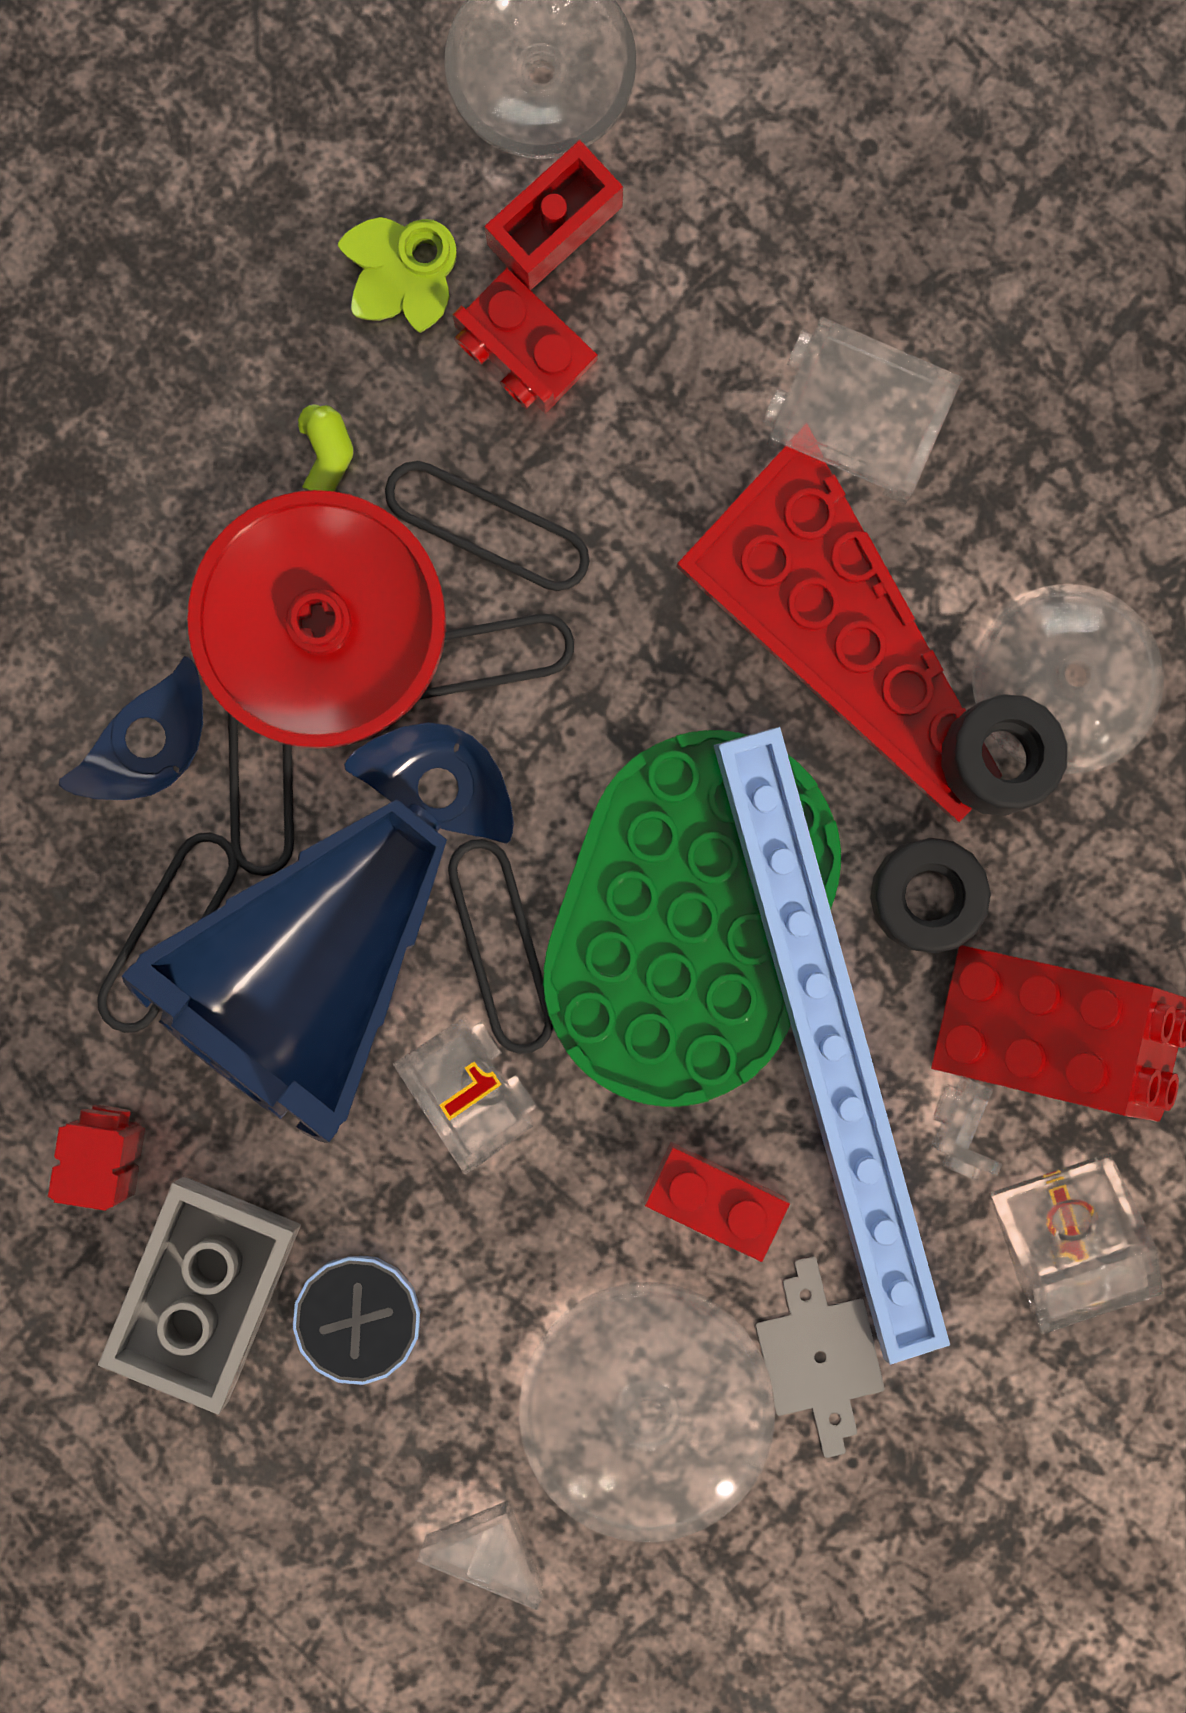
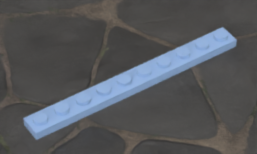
[714,727,950,1365]

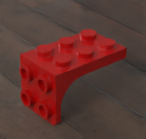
[931,945,1186,1121]

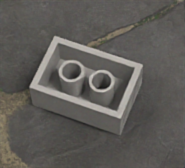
[98,1176,301,1415]

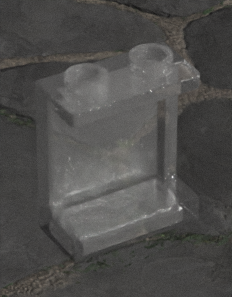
[762,316,963,504]

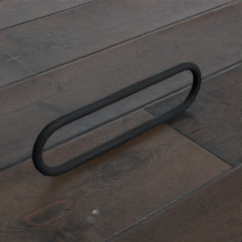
[385,461,590,591]
[419,614,574,700]
[228,713,294,876]
[97,832,238,1033]
[448,839,554,1054]

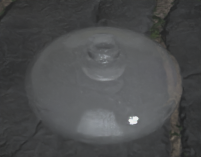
[445,0,636,159]
[973,584,1164,774]

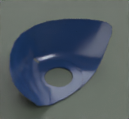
[58,656,203,800]
[344,722,514,844]

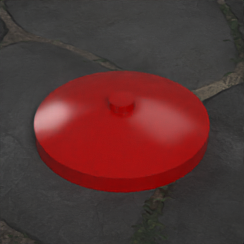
[187,490,446,749]

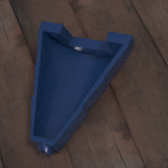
[122,799,447,1143]

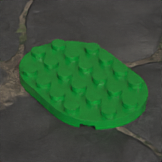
[543,730,841,1107]

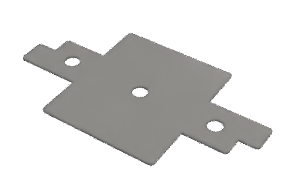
[756,1256,885,1458]

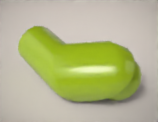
[298,404,353,491]

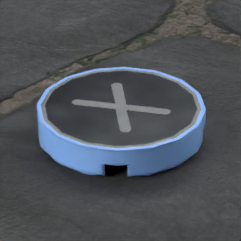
[293,1255,421,1385]

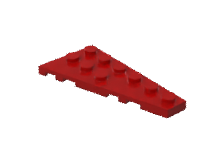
[676,424,1003,823]

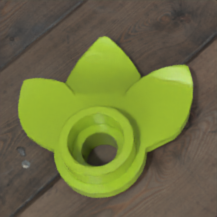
[338,217,457,333]

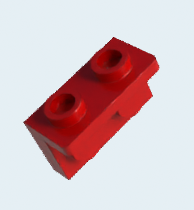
[452,268,598,414]

